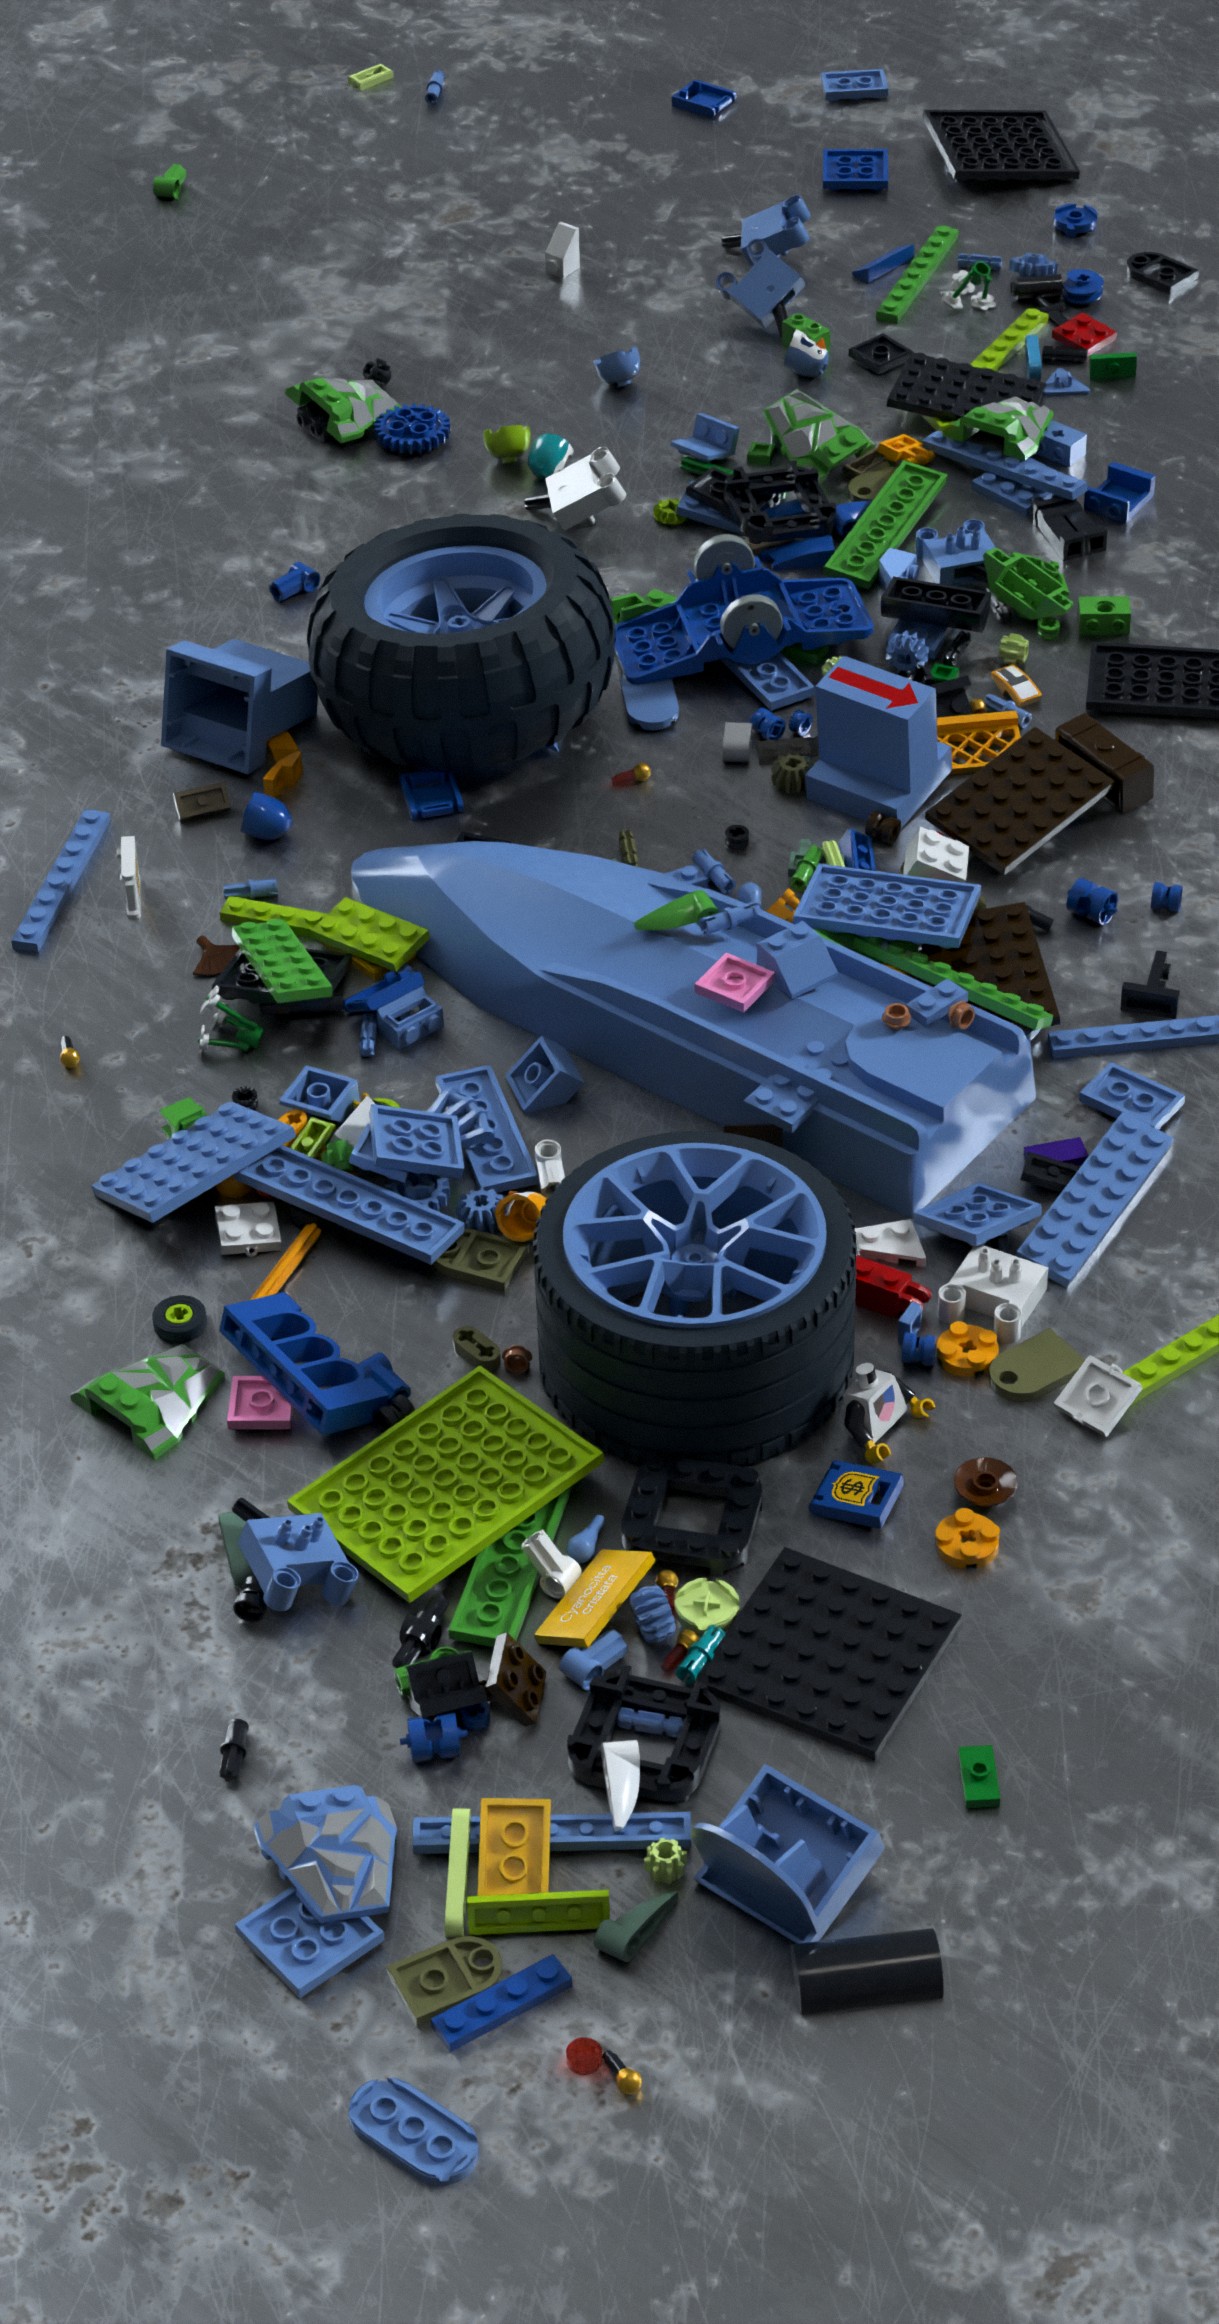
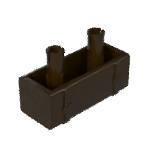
[1055,713,1154,813]

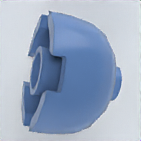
[594,347,641,388]

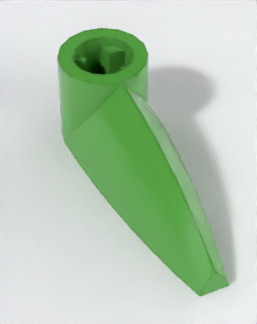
[634,890,719,930]

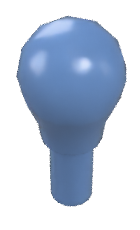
[738,882,762,909]
[566,1515,605,1563]

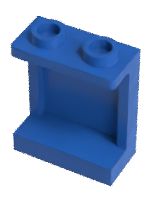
[1084,462,1156,523]

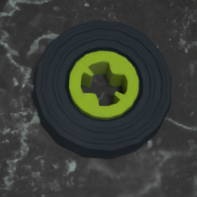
[152,1295,207,1343]

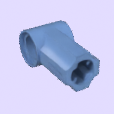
[559,1629,628,1690]

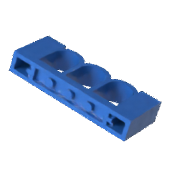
[219,1292,389,1436]

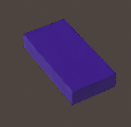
[1023,1137,1089,1166]

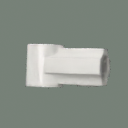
[535,1140,565,1198]
[521,1530,582,1599]

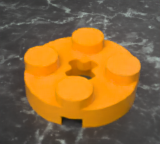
[936,1321,999,1377]
[935,1508,1000,1569]

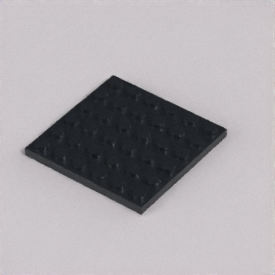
[922,110,1080,181]
[694,1547,962,1761]

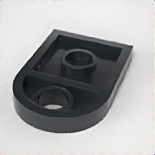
[1126,252,1199,295]

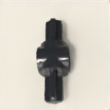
[392,1593,449,1668]

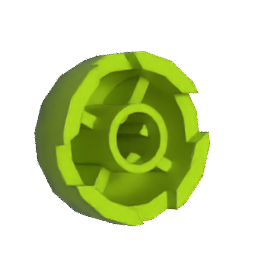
[483,425,531,464]

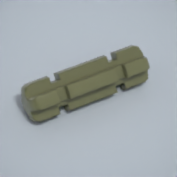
[619,829,639,867]

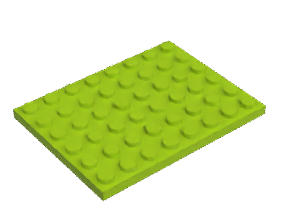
[286,1365,605,1603]

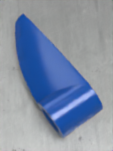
[833,501,872,537]

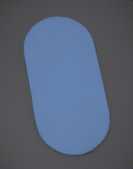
[620,674,679,730]
[349,2078,479,2186]

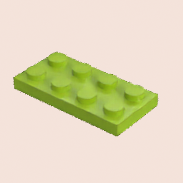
[311,897,430,972]

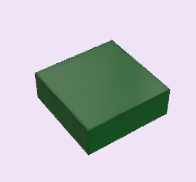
[930,663,959,684]

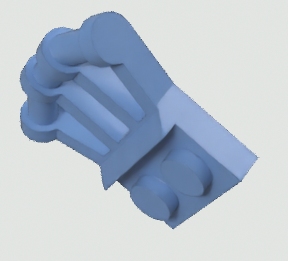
[427,1087,495,1149]

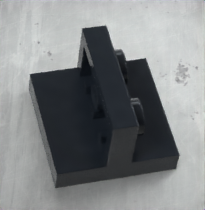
[929,675,973,718]
[405,1650,488,1718]

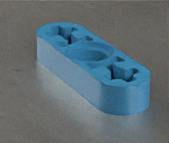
[1025,335,1041,380]

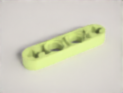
[445,1808,471,1938]

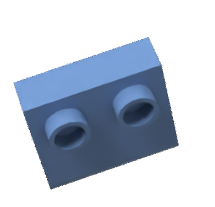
[691,1764,885,1944]

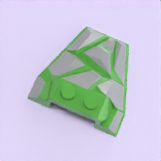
[285,378,401,443]
[762,389,876,484]
[942,396,1054,461]
[70,1344,225,1460]

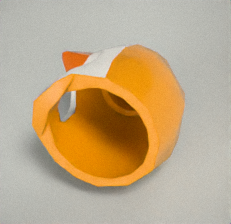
[495,1190,547,1242]

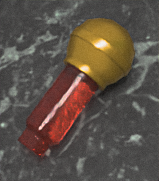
[969,698,986,714]
[611,763,651,785]
[656,1570,679,1614]
[661,1630,699,1673]

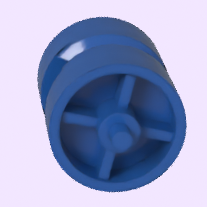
[1066,878,1118,925]
[400,1712,468,1763]

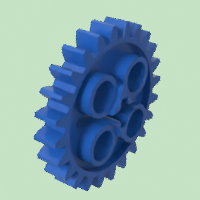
[374,403,451,454]

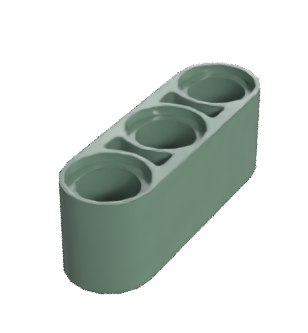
[218,1511,255,1589]

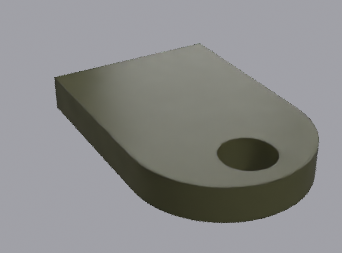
[848,460,900,502]
[433,1228,529,1292]
[989,1328,1085,1402]
[386,1936,503,2027]

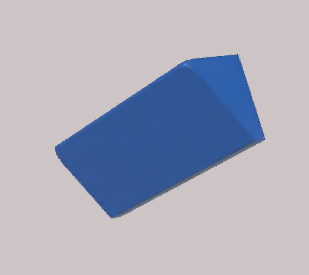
[852,244,915,283]
[839,828,876,871]

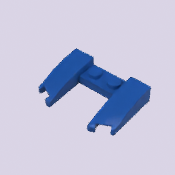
[760,499,835,571]

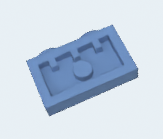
[670,413,740,462]

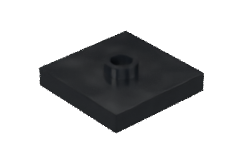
[848,333,914,374]

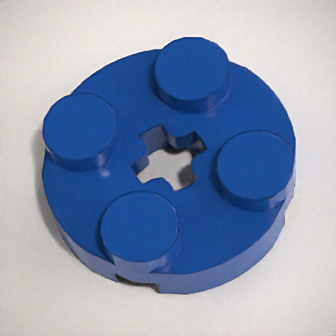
[1053,203,1097,237]

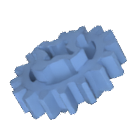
[1009,253,1058,277]
[385,1171,450,1212]

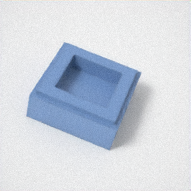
[898,1302,922,1344]

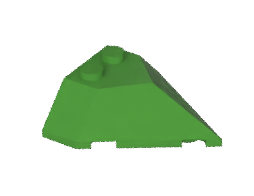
[983,548,1074,620]

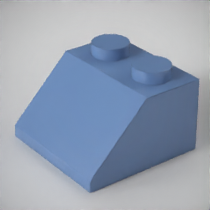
[757,921,838,999]
[505,1035,584,1113]
[279,1065,359,1123]

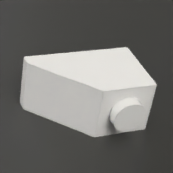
[545,222,580,279]

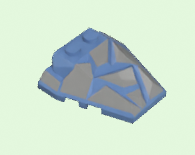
[254,1785,397,1923]

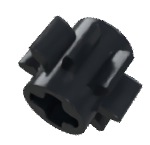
[363,358,392,386]

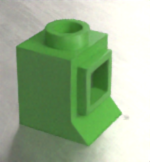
[610,592,650,626]
[159,1097,207,1139]

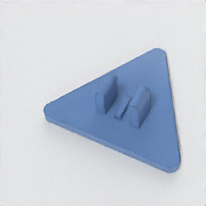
[1043,368,1090,396]

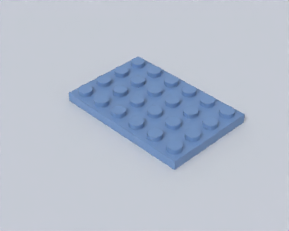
[793,863,981,949]
[91,1102,296,1223]

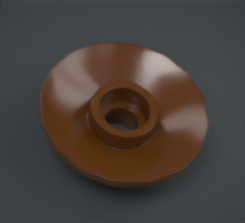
[954,1457,1018,1506]

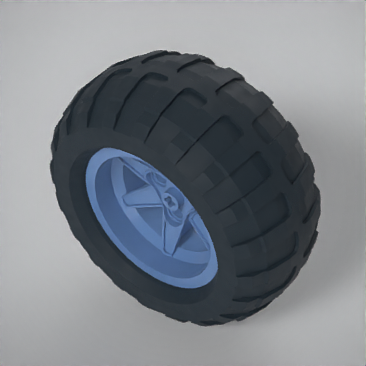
[307,514,616,770]

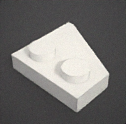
[855,1219,926,1267]

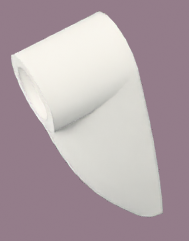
[601,1740,640,1832]

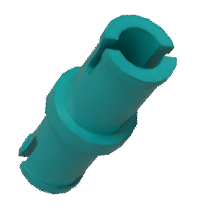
[676,1625,725,1684]

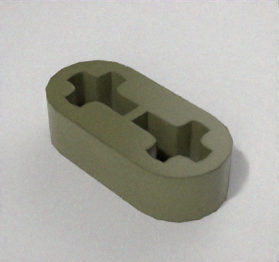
[452,1326,501,1372]

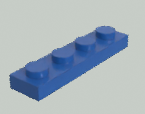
[431,1954,573,2052]

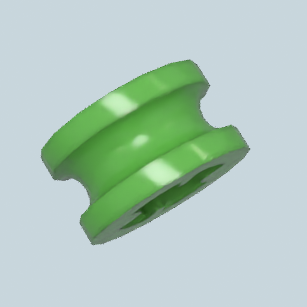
[1037,617,1060,640]

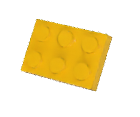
[477,1798,551,1896]

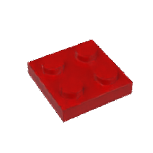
[1051,313,1117,356]

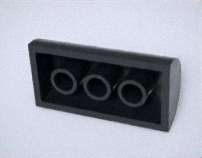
[881,576,992,633]
[790,1928,944,2015]

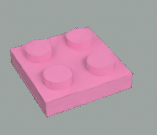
[695,953,775,1013]
[227,1376,293,1429]

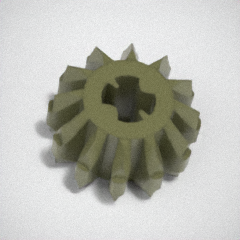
[771,753,814,794]

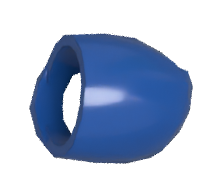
[240,792,293,841]

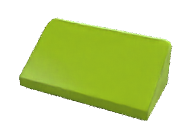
[290,1117,336,1159]

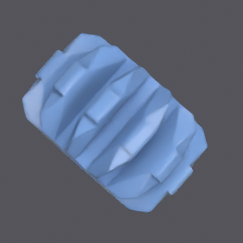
[885,630,929,675]
[456,1187,507,1234]
[630,1585,676,1644]

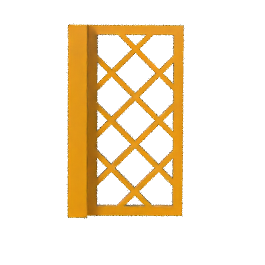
[937,710,1021,775]

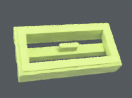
[348,64,394,91]

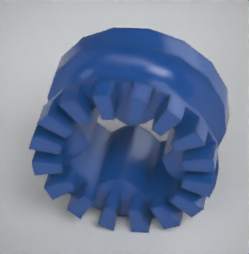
[788,710,813,736]
[460,1701,491,1732]

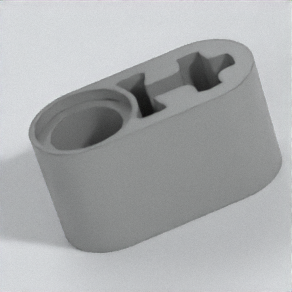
[723,722,752,763]

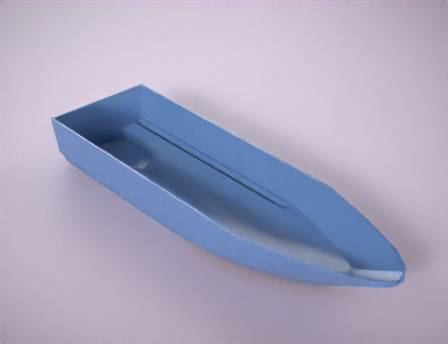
[351,841,1036,1218]

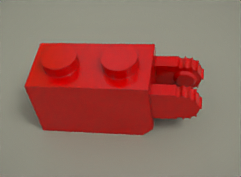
[855,1255,933,1318]

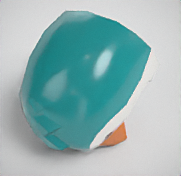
[527,433,574,481]

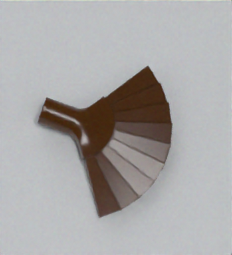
[193,935,240,976]

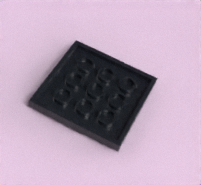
[212,949,352,1010]

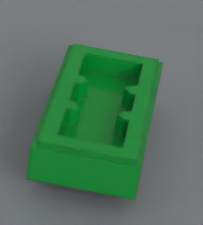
[1088,352,1137,379]
[958,1745,1001,1808]

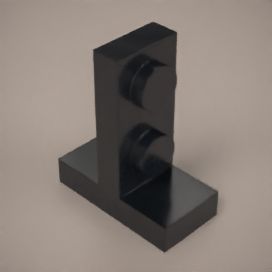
[1120,950,1180,1019]

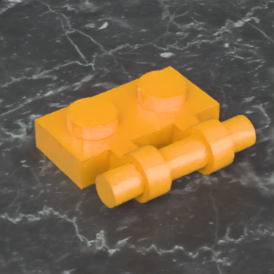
[877,434,935,465]

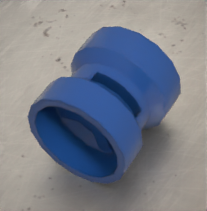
[749,708,786,742]
[1151,882,1183,913]
[901,1332,937,1366]

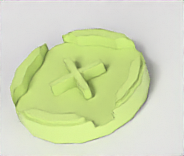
[674,1578,740,1635]

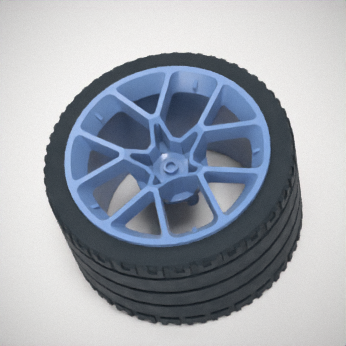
[533,1131,857,1466]

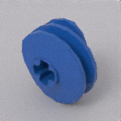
[1062,269,1104,304]

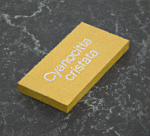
[533,1549,656,1648]

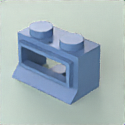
[377,986,444,1050]

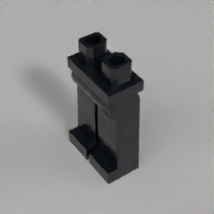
[1031,495,1108,561]

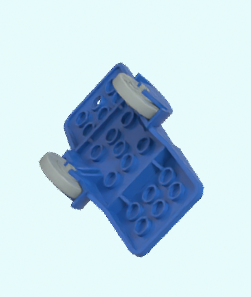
[614,534,874,684]

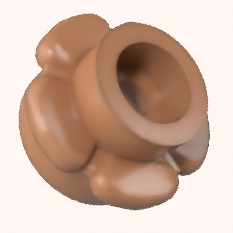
[948,1001,975,1029]
[882,1003,911,1030]
[502,1345,532,1374]

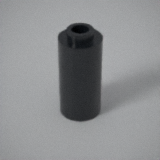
[1010,274,1063,300]

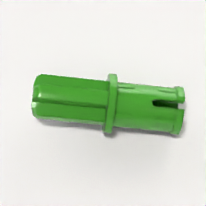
[790,845,823,891]

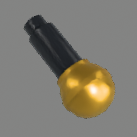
[60,1036,80,1068]
[602,2050,642,2095]

